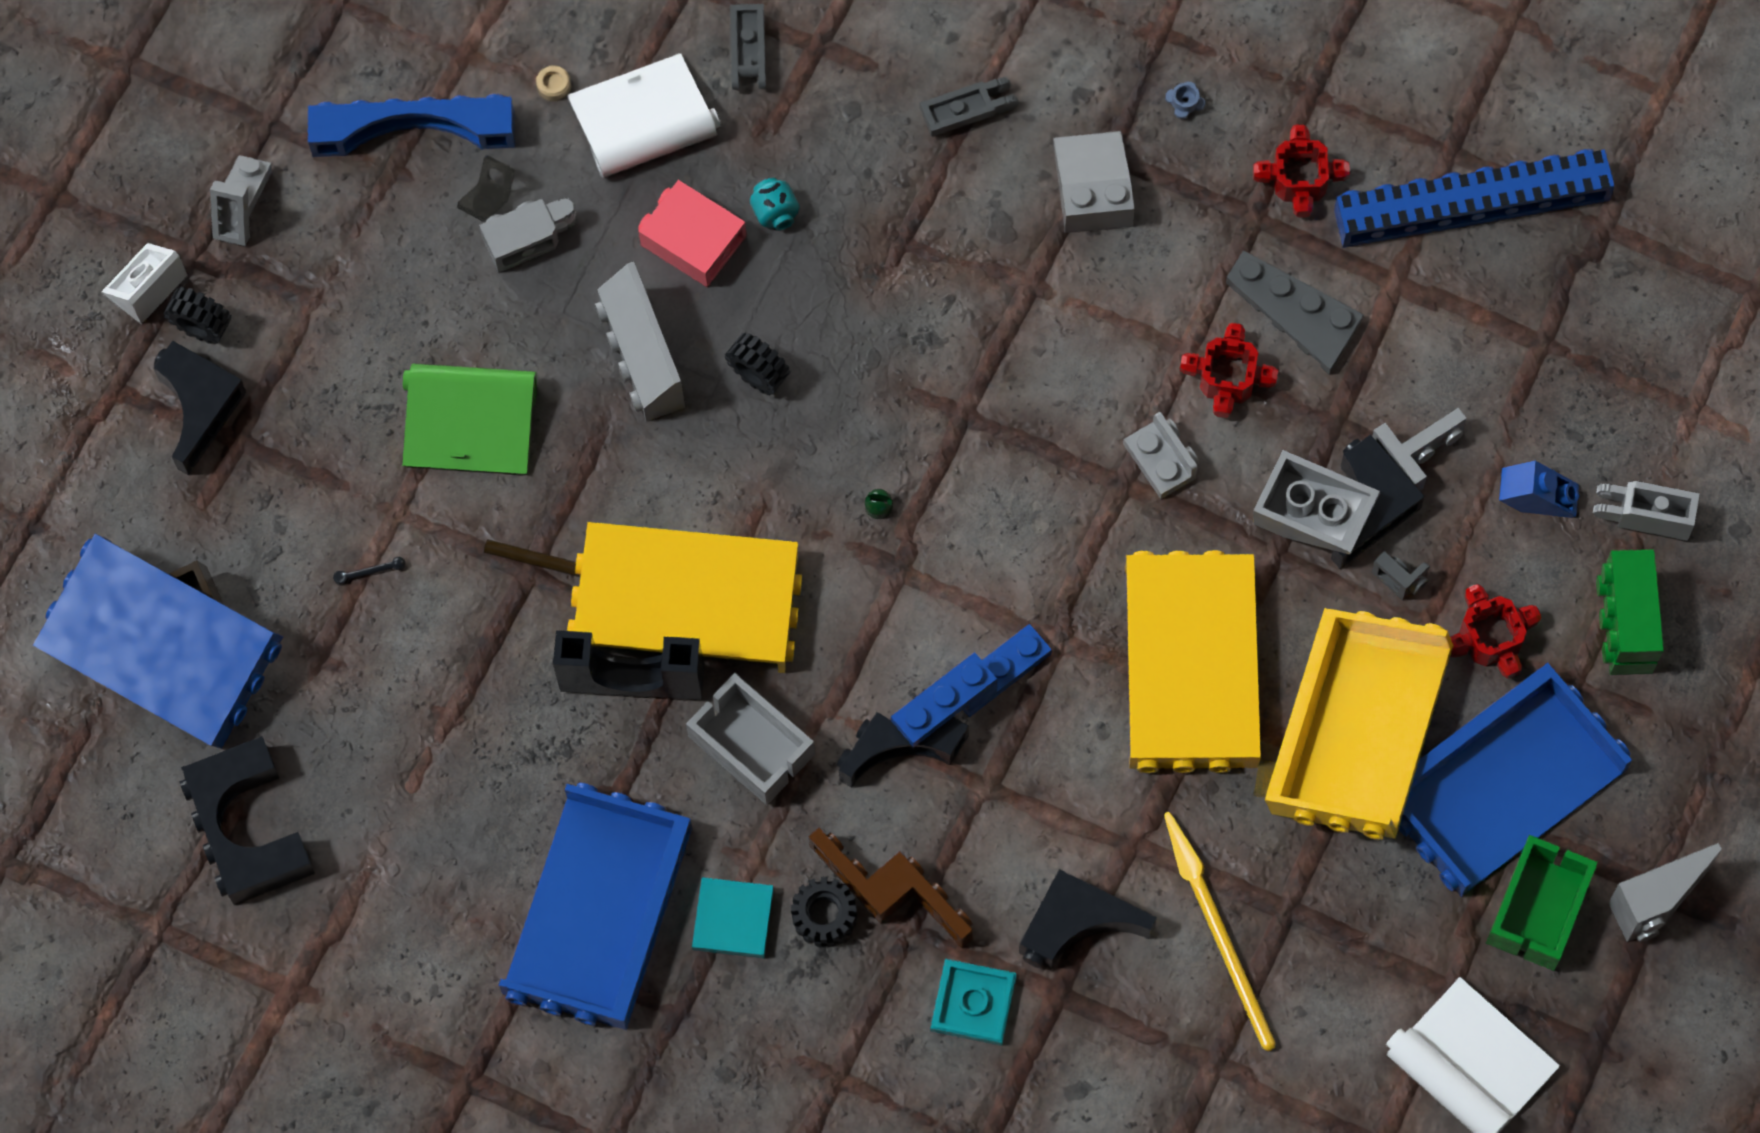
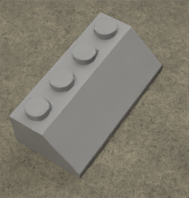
[594,262,685,422]

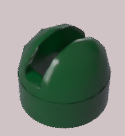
[865,489,893,519]

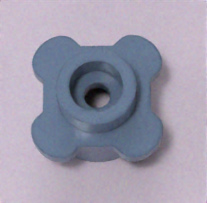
[1165,82,1205,119]

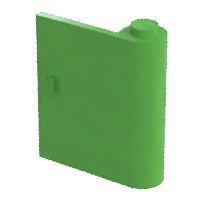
[402,363,537,475]

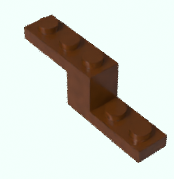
[808,828,973,948]

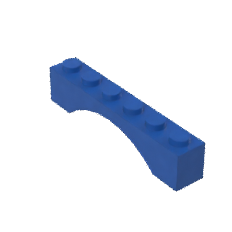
[308,94,515,157]

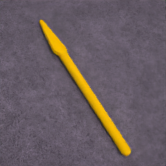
[1164,812,1276,1051]

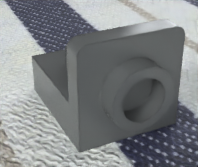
[1372,551,1430,601]

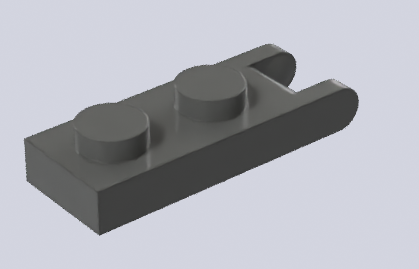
[730,4,766,90]

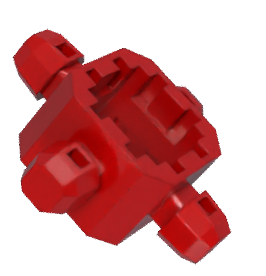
[1253,125,1350,218]
[1180,323,1278,418]
[1450,584,1542,679]

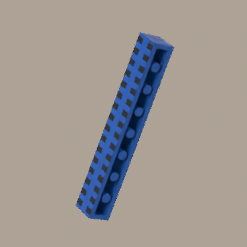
[1334,149,1615,248]

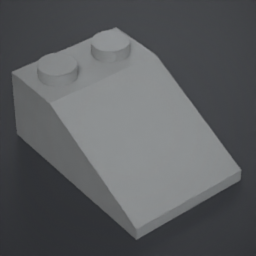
[1053,131,1134,233]
[1253,450,1380,555]
[1608,843,1722,942]

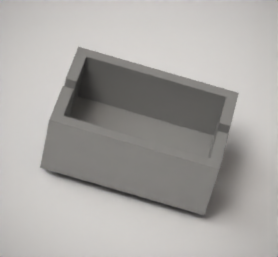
[686,673,815,805]

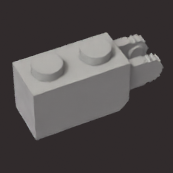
[479,198,577,273]
[1593,481,1700,541]

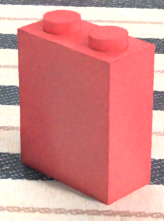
[638,180,747,287]

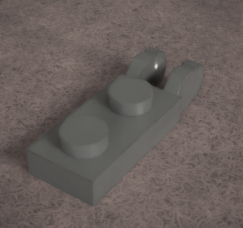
[920,77,1019,137]

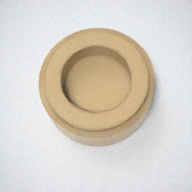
[536,66,571,101]

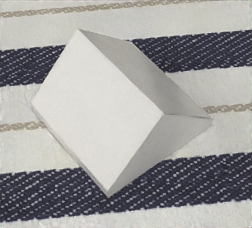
[102,243,187,324]

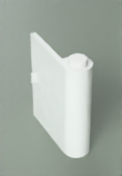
[568,53,721,178]
[1386,977,1560,1133]

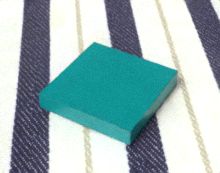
[692,877,774,958]
[930,959,1017,1046]

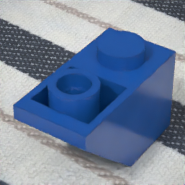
[1499,460,1579,518]

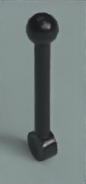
[333,557,406,586]

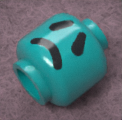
[750,178,800,231]

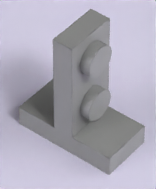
[210,155,272,246]
[1372,408,1467,491]

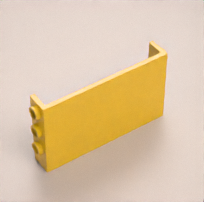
[567,522,802,673]
[1125,550,1261,773]
[1265,608,1453,840]

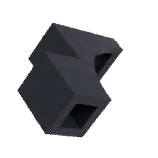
[837,712,969,788]

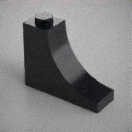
[153,340,247,475]
[1331,434,1425,569]
[1019,869,1157,969]

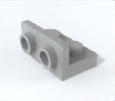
[1123,412,1199,499]

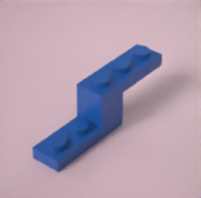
[891,624,1052,748]

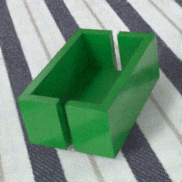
[1596,549,1664,675]
[1485,835,1598,971]

